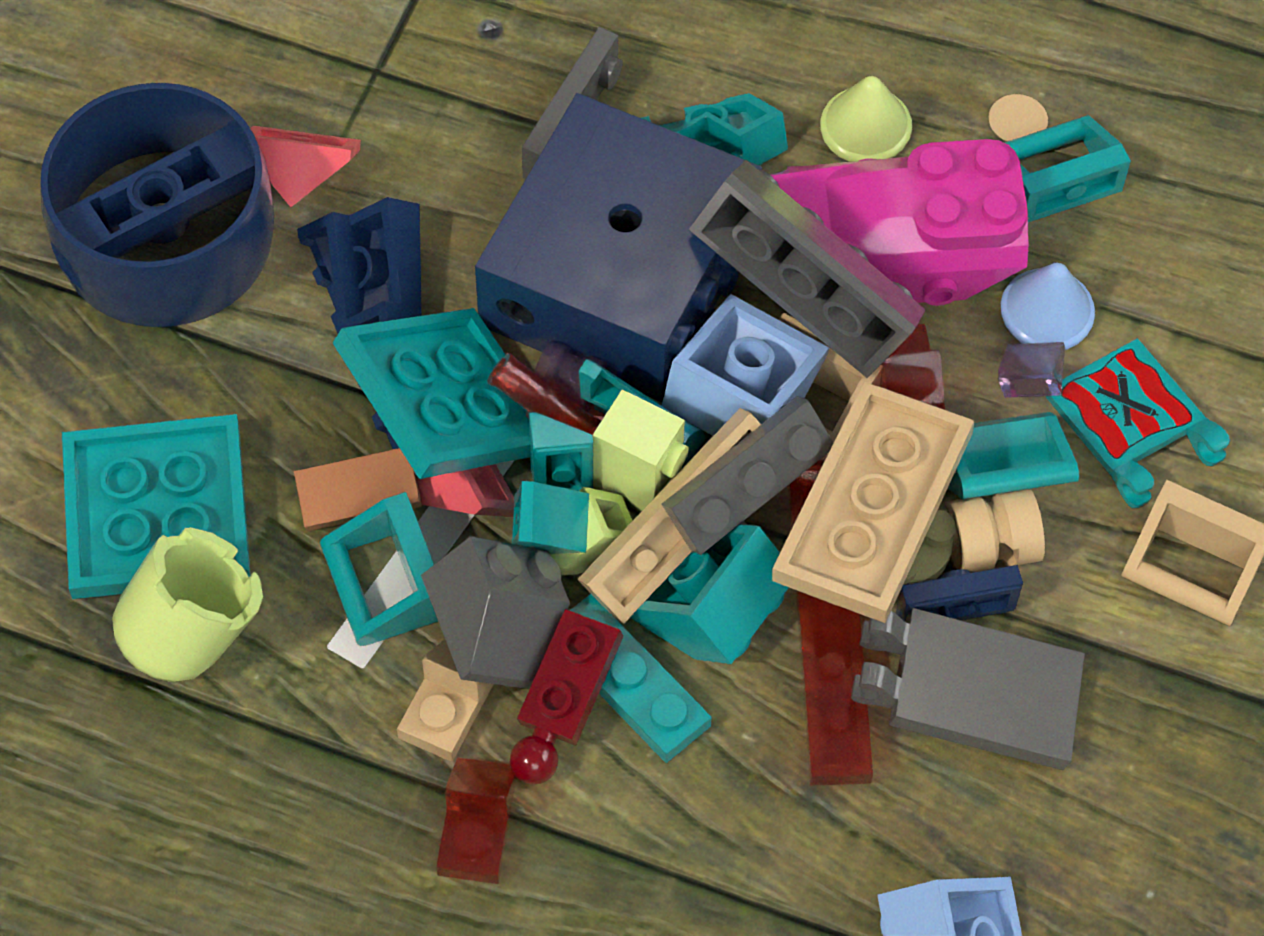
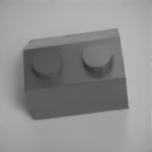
[421,536,569,689]

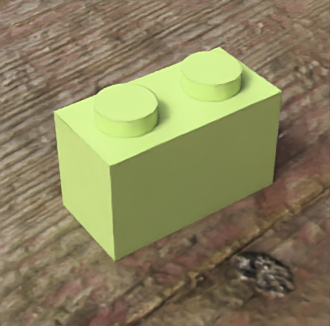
[593,389,689,514]

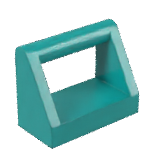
[1004,115,1131,223]
[948,412,1079,499]
[320,492,438,646]

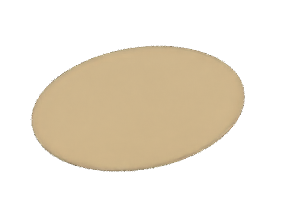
[988,94,1048,141]

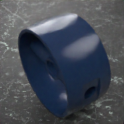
[40,83,275,327]

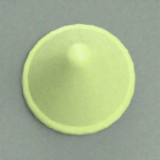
[820,76,912,162]

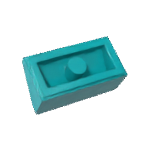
[529,412,593,491]

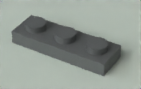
[522,27,623,179]
[662,396,833,555]

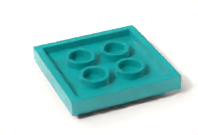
[333,308,546,479]
[62,414,251,599]

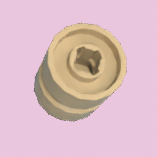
[944,489,1045,573]

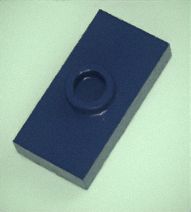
[896,565,1023,621]

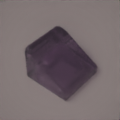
[998,342,1065,398]

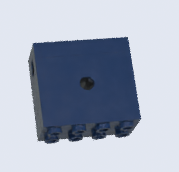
[475,93,762,402]

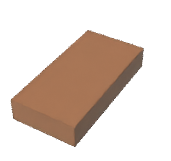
[294,448,422,532]

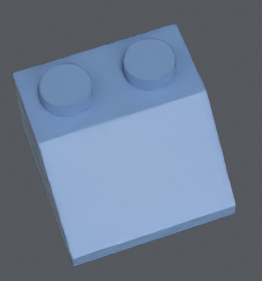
[662,294,829,436]

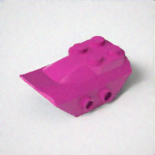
[770,139,1029,306]

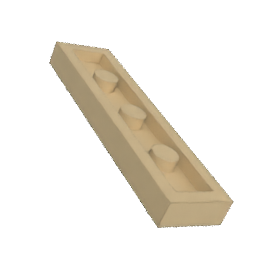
[578,408,761,624]

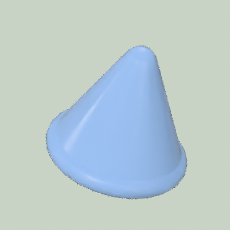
[1000,262,1095,352]

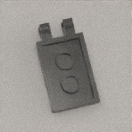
[851,608,1085,770]

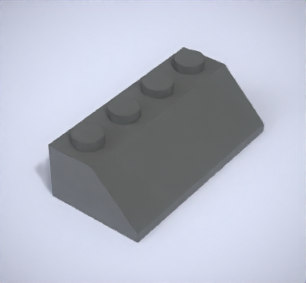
[689,160,925,378]

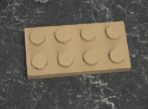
[772,382,974,623]

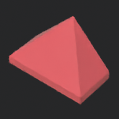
[250,126,361,207]
[417,464,514,517]

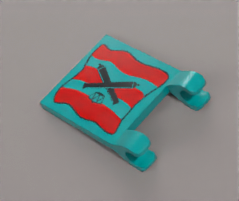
[1044,338,1230,508]

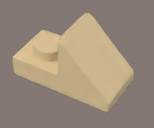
[397,639,494,762]

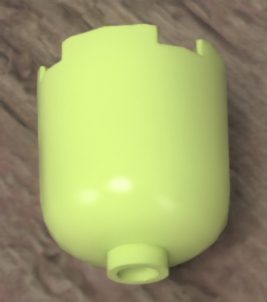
[112,527,263,682]

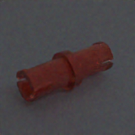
[487,353,602,437]

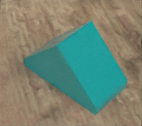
[512,481,589,554]

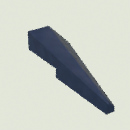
[297,197,422,449]

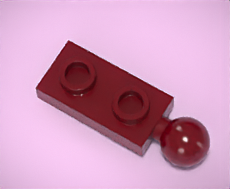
[510,609,624,785]

